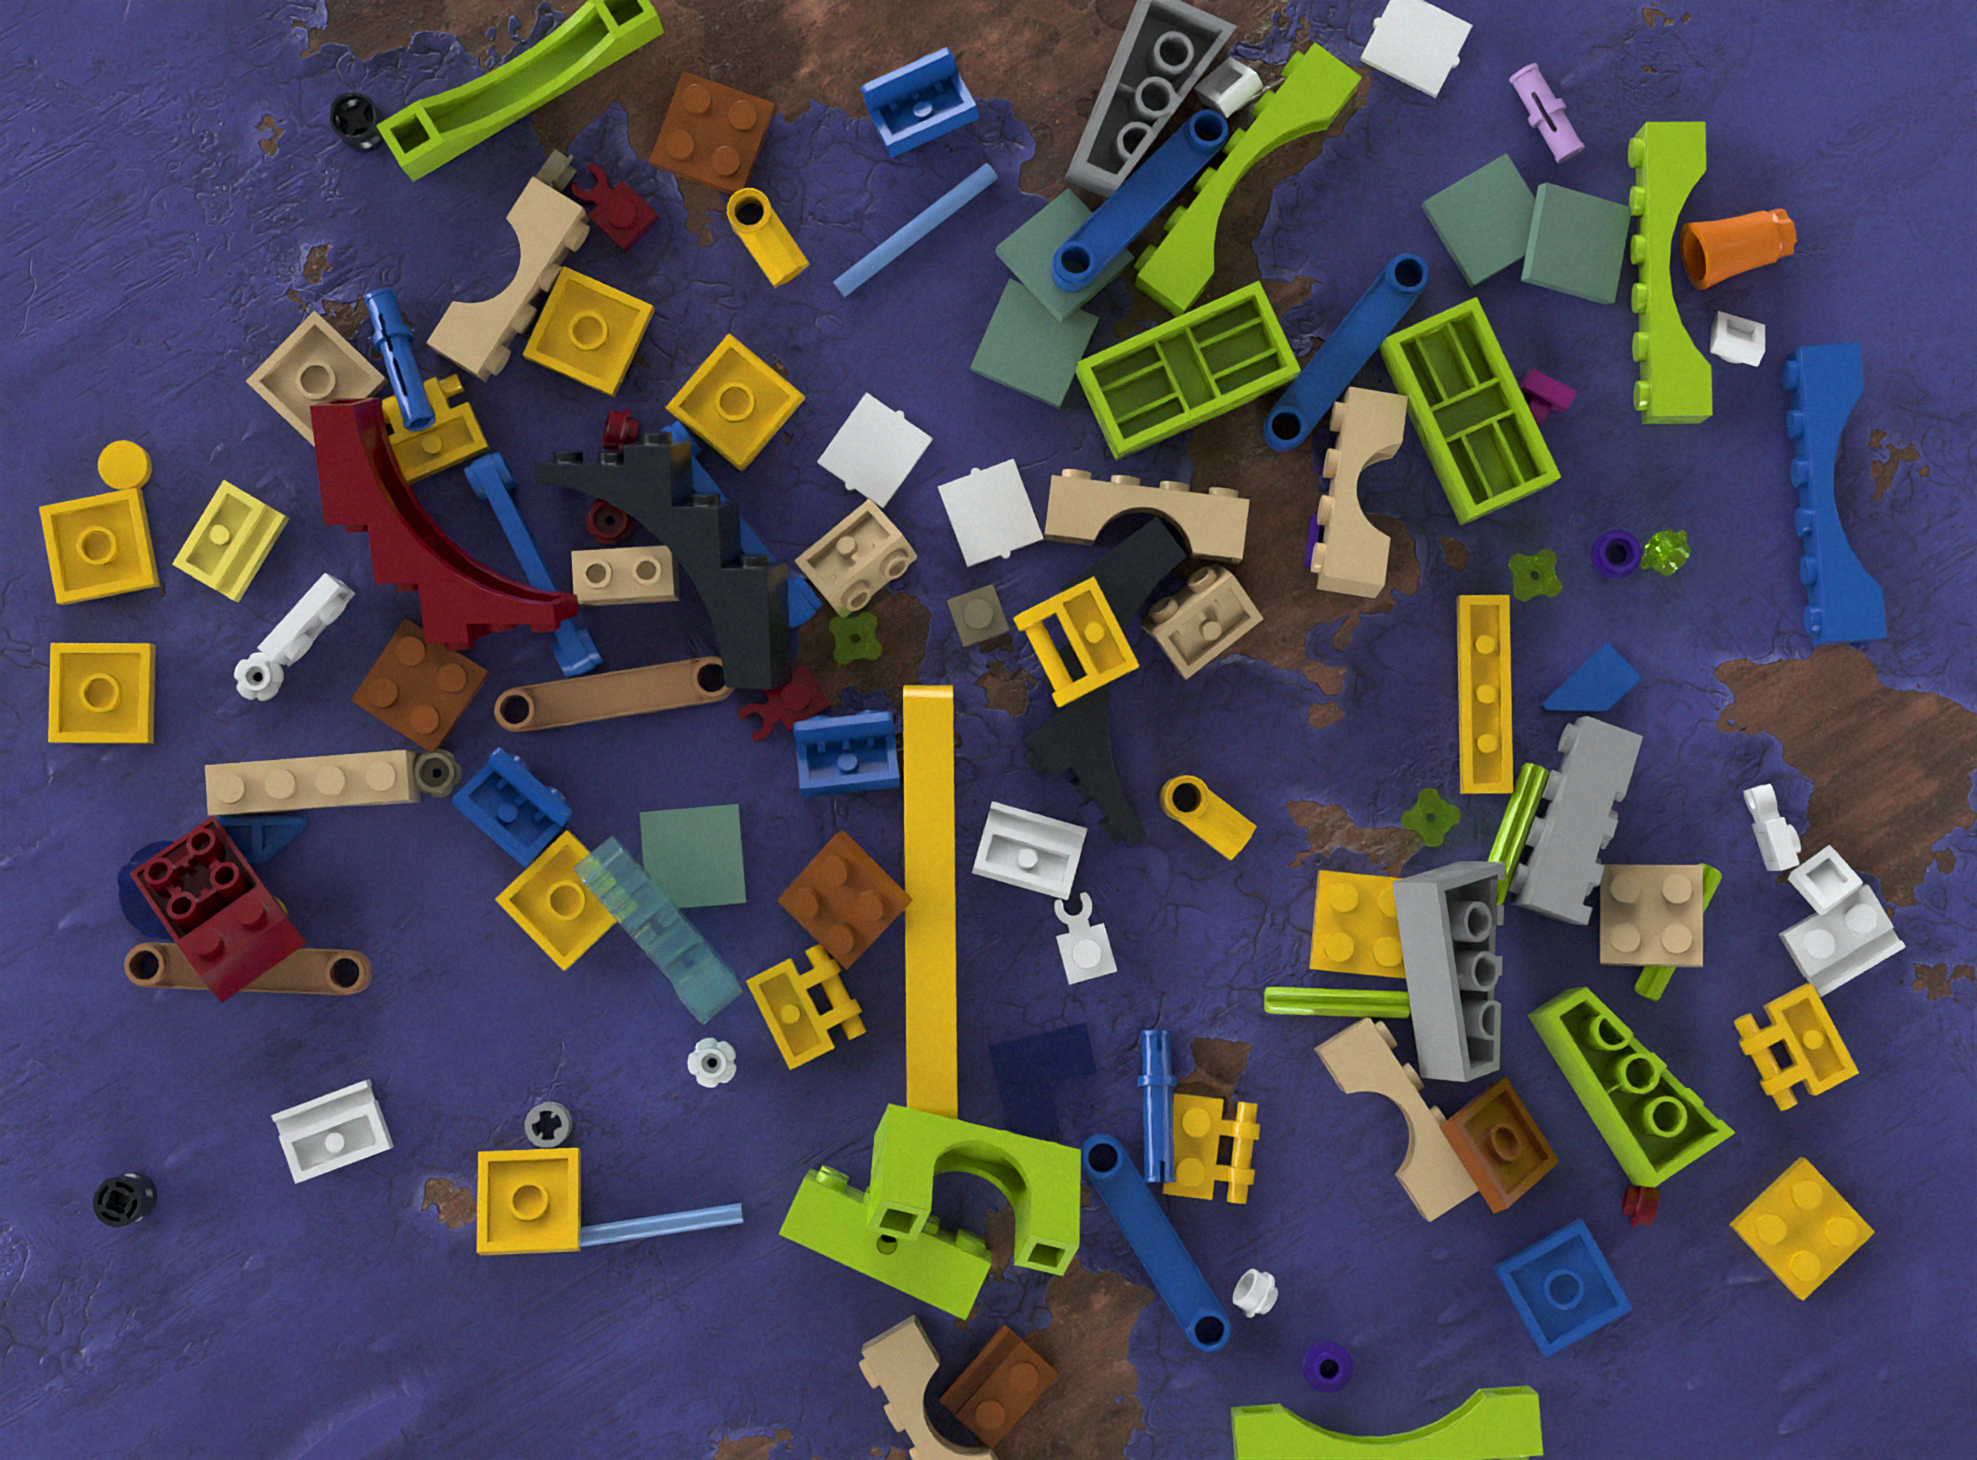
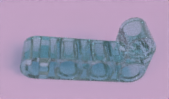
[573,835,743,1025]

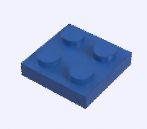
[1493,1218,1633,1358]

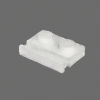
[257,573,356,667]
[972,801,1088,900]
[1778,885,1906,997]
[271,1079,394,1184]

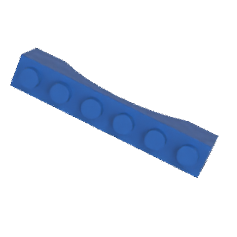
[1782,342,1887,646]

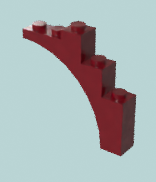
[310,398,579,650]

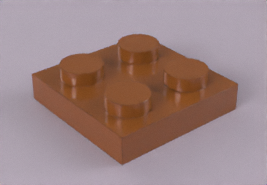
[649,71,776,195]
[351,618,491,753]
[777,830,913,970]
[1439,1077,1560,1214]

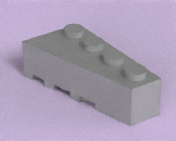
[1064,0,1237,199]
[1508,716,1643,925]
[1392,861,1505,1082]

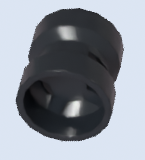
[328,91,386,153]
[92,1172,158,1228]

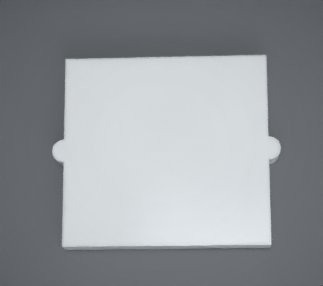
[1360,0,1473,98]
[817,392,933,509]
[938,459,1044,568]

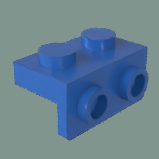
[860,48,980,158]
[793,710,901,798]
[451,747,572,868]

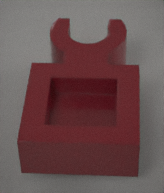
[570,163,659,253]
[738,663,831,742]

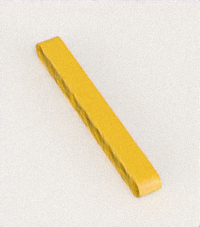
[903,685,958,1119]

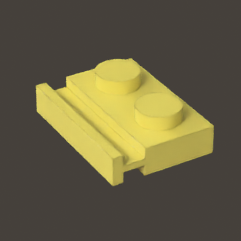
[172,480,290,603]

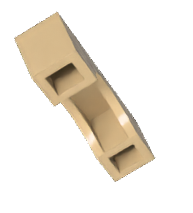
[427,177,590,383]
[1311,387,1408,598]
[1044,469,1250,564]
[205,750,421,817]
[1314,1017,1479,1222]
[859,1314,998,1460]

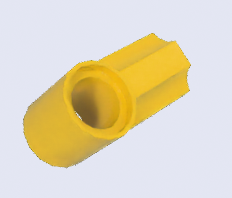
[727,188,810,288]
[1159,775,1257,861]

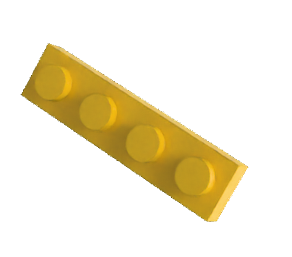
[1457,595,1513,794]

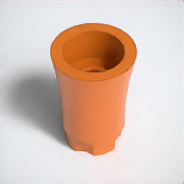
[1679,208,1797,290]

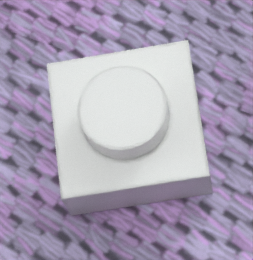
[1194,57,1264,118]
[1710,311,1765,367]
[1788,845,1863,916]

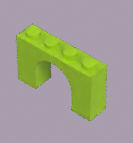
[866,1103,1081,1276]

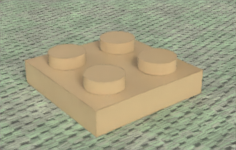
[246,311,389,447]
[1600,864,1703,967]

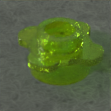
[1640,528,1691,576]
[1508,549,1562,602]
[829,612,882,665]
[1401,788,1461,847]

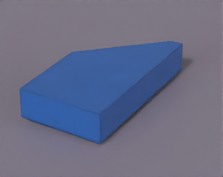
[1539,642,1642,713]
[216,815,309,866]

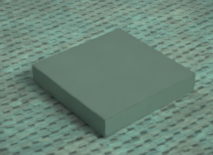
[1421,153,1536,289]
[1521,182,1631,305]
[995,188,1135,323]
[970,278,1099,409]
[639,804,748,911]

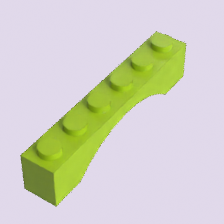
[376,0,664,182]
[1134,42,1362,317]
[1628,122,1713,424]
[1231,1385,1543,1460]

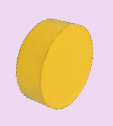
[98,440,152,491]

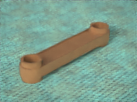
[494,656,735,733]
[124,942,373,995]

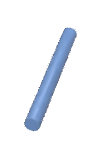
[832,163,998,298]
[581,1203,744,1247]

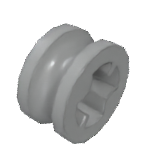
[525,1102,573,1148]

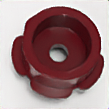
[601,408,638,450]
[585,499,634,545]
[1621,1185,1660,1228]

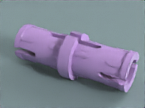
[1509,63,1585,164]

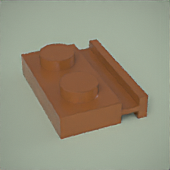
[938,1322,1059,1450]

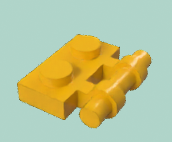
[382,373,490,485]
[746,944,867,1070]
[1733,983,1859,1111]
[1161,1093,1261,1204]

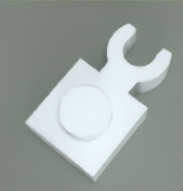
[1743,784,1801,871]
[1054,892,1117,985]

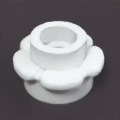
[234,652,284,701]
[687,1038,737,1087]
[1233,1269,1278,1318]

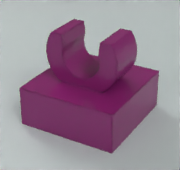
[1519,369,1577,426]

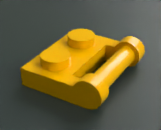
[1013,577,1139,708]

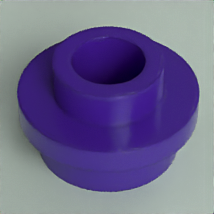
[1591,529,1642,579]
[1302,1341,1353,1393]

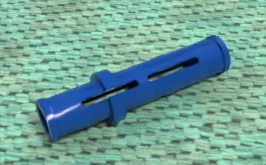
[364,288,436,432]
[1138,1030,1177,1183]

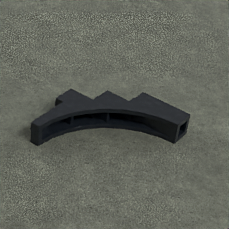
[534,431,791,690]
[1023,517,1187,848]

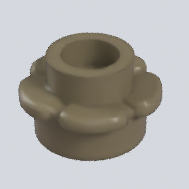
[535,149,577,193]
[414,749,462,798]

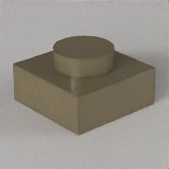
[947,584,1010,648]

